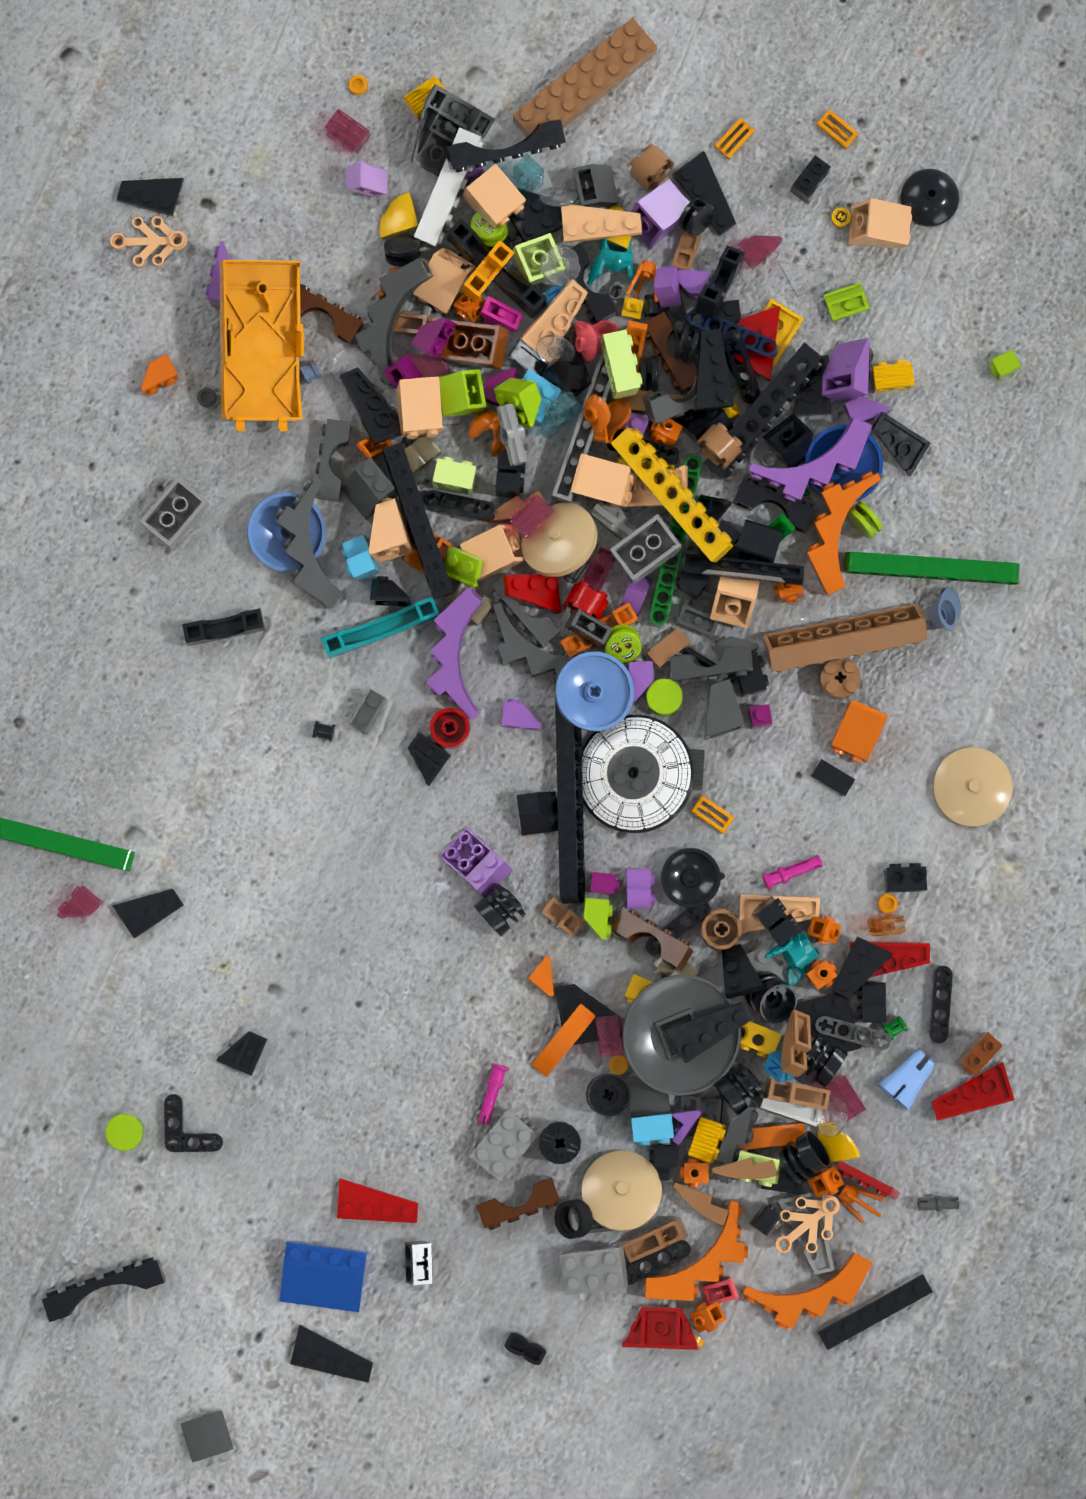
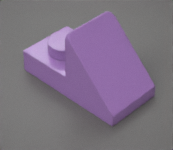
[671,1108,704,1145]

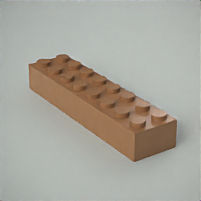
[513,17,657,137]
[762,603,928,672]

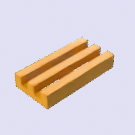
[816,109,859,150]
[715,117,755,159]
[691,795,735,834]

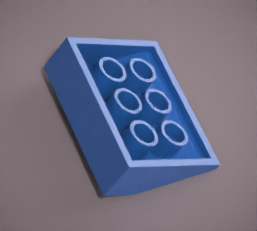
[279,1241,368,1312]

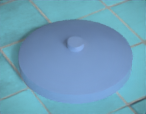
[247,492,326,572]
[555,652,634,732]

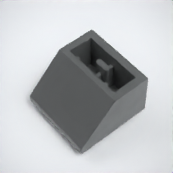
[573,164,619,208]

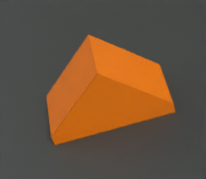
[356,437,393,461]
[528,956,554,997]

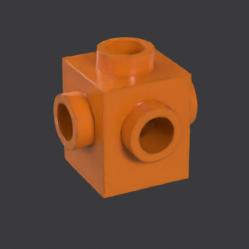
[453,293,485,323]
[649,418,683,446]
[774,583,805,604]
[807,915,842,945]
[805,959,837,990]
[680,1159,709,1187]
[808,1166,844,1198]
[690,1301,726,1333]

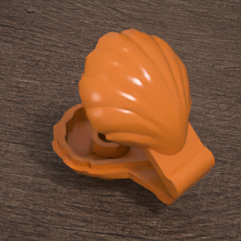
[584,394,631,443]
[468,410,507,457]

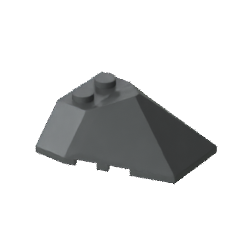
[411,84,495,177]

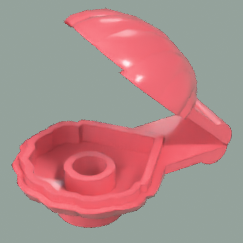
[574,320,620,362]

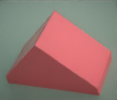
[701,1277,739,1305]

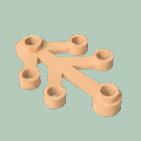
[110,216,187,268]
[775,1196,840,1253]

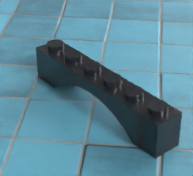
[444,119,566,173]
[446,219,547,318]
[42,1257,166,1323]

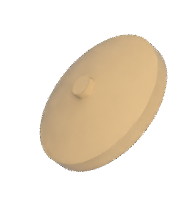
[521,503,598,577]
[933,747,1013,827]
[582,1151,662,1232]

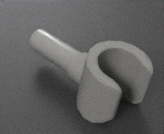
[404,306,433,317]

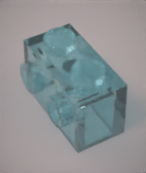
[513,153,544,192]

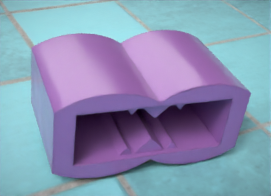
[626,869,655,909]

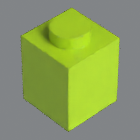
[989,349,1021,380]

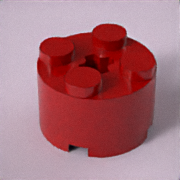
[563,581,609,620]
[430,708,470,749]

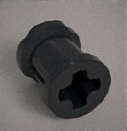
[644,294,662,317]
[312,721,336,742]

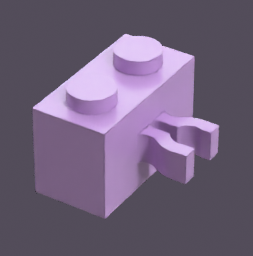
[345,161,388,197]

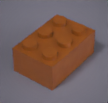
[439,320,509,370]

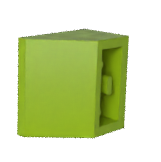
[439,369,486,417]
[494,378,541,428]
[583,898,613,941]

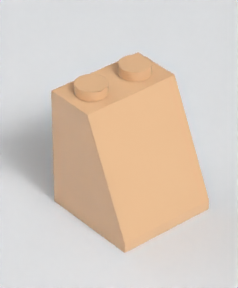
[462,164,526,228]
[848,198,912,249]
[413,246,477,314]
[395,376,443,439]
[570,453,638,507]
[369,498,415,564]
[460,524,526,580]
[710,576,760,628]

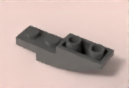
[717,1105,758,1184]

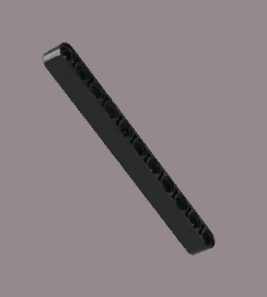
[555,699,585,904]

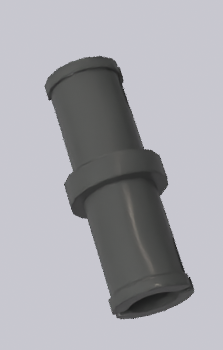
[917,1195,959,1212]

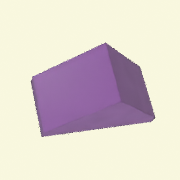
[653,266,681,307]
[620,577,653,616]

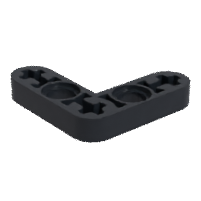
[164,1094,224,1152]

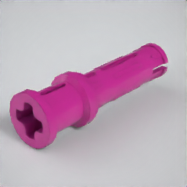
[762,855,823,890]
[477,1063,509,1125]

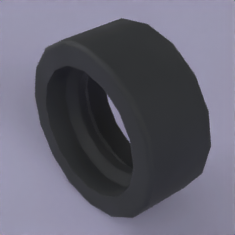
[554,1199,593,1239]

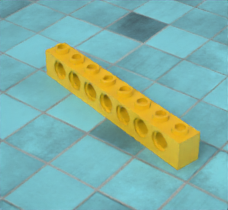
[611,427,734,562]
[624,974,782,1059]

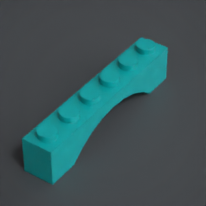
[321,596,439,660]

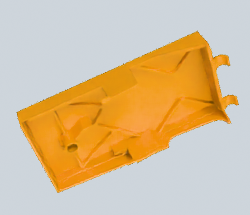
[219,260,304,431]

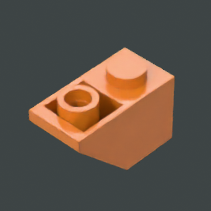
[141,354,180,396]

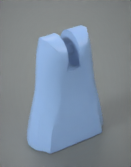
[878,1049,936,1111]

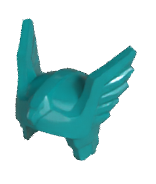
[587,238,636,290]
[764,931,820,987]

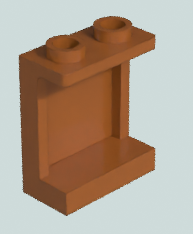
[955,1032,1002,1075]

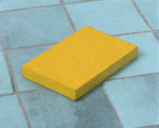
[763,299,804,369]

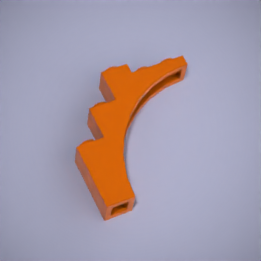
[805,471,881,595]
[644,1200,748,1301]
[742,1252,873,1330]

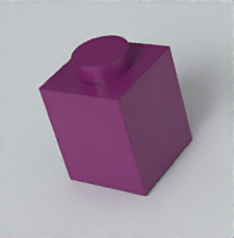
[748,704,773,729]
[590,872,620,895]

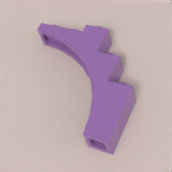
[747,418,872,502]
[426,587,484,720]

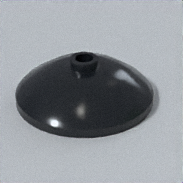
[901,169,959,227]
[661,848,721,908]

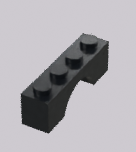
[560,243,618,324]
[695,245,745,319]
[733,478,816,534]
[676,520,741,600]
[182,608,266,646]

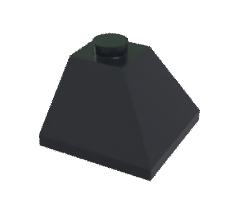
[762,413,814,468]
[370,576,411,607]
[517,791,558,836]

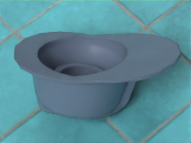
[930,588,961,631]

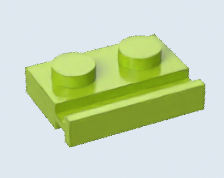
[823,282,870,323]
[444,546,483,587]

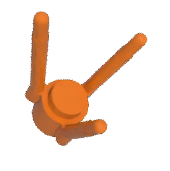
[626,261,658,302]
[838,1184,884,1223]

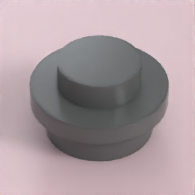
[197,388,217,408]

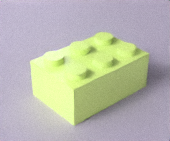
[600,330,642,399]

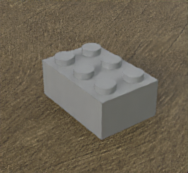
[139,477,210,550]
[610,514,682,585]
[469,1109,538,1182]
[560,1246,628,1295]

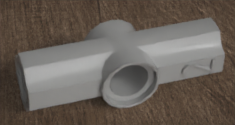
[496,404,528,466]
[590,500,638,539]

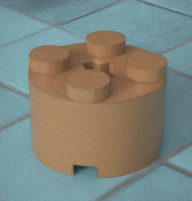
[630,143,674,191]
[696,423,742,469]
[819,658,860,700]
[701,909,742,950]

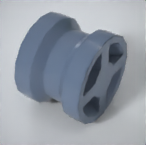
[299,360,322,384]

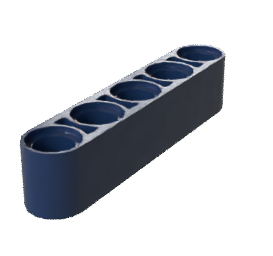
[687,309,778,359]

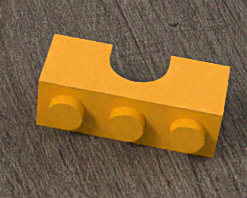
[460,240,515,302]

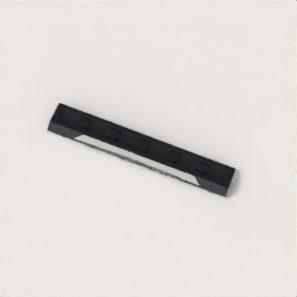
[684,553,804,585]
[817,1274,933,1350]

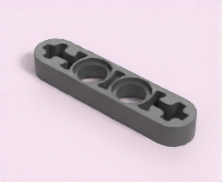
[815,1016,891,1050]

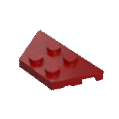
[734,306,780,381]
[622,1307,699,1350]

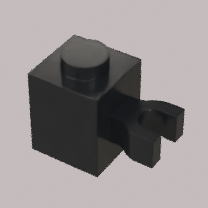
[649,1145,678,1181]

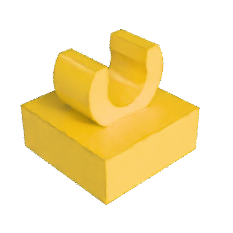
[621,297,644,321]

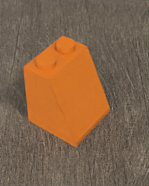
[830,700,889,764]

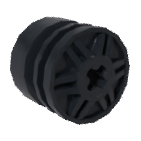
[474,884,526,937]
[745,971,797,1023]
[805,1034,848,1088]
[714,1062,765,1116]
[586,1074,631,1117]
[539,1122,581,1164]
[778,1131,831,1184]

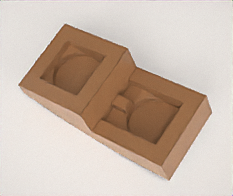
[671,230,702,270]
[646,627,691,669]
[540,896,585,937]

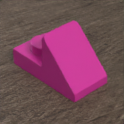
[480,296,523,333]

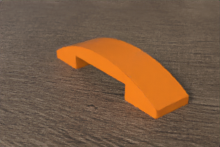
[560,602,639,657]
[531,1004,596,1078]
[740,1123,805,1150]

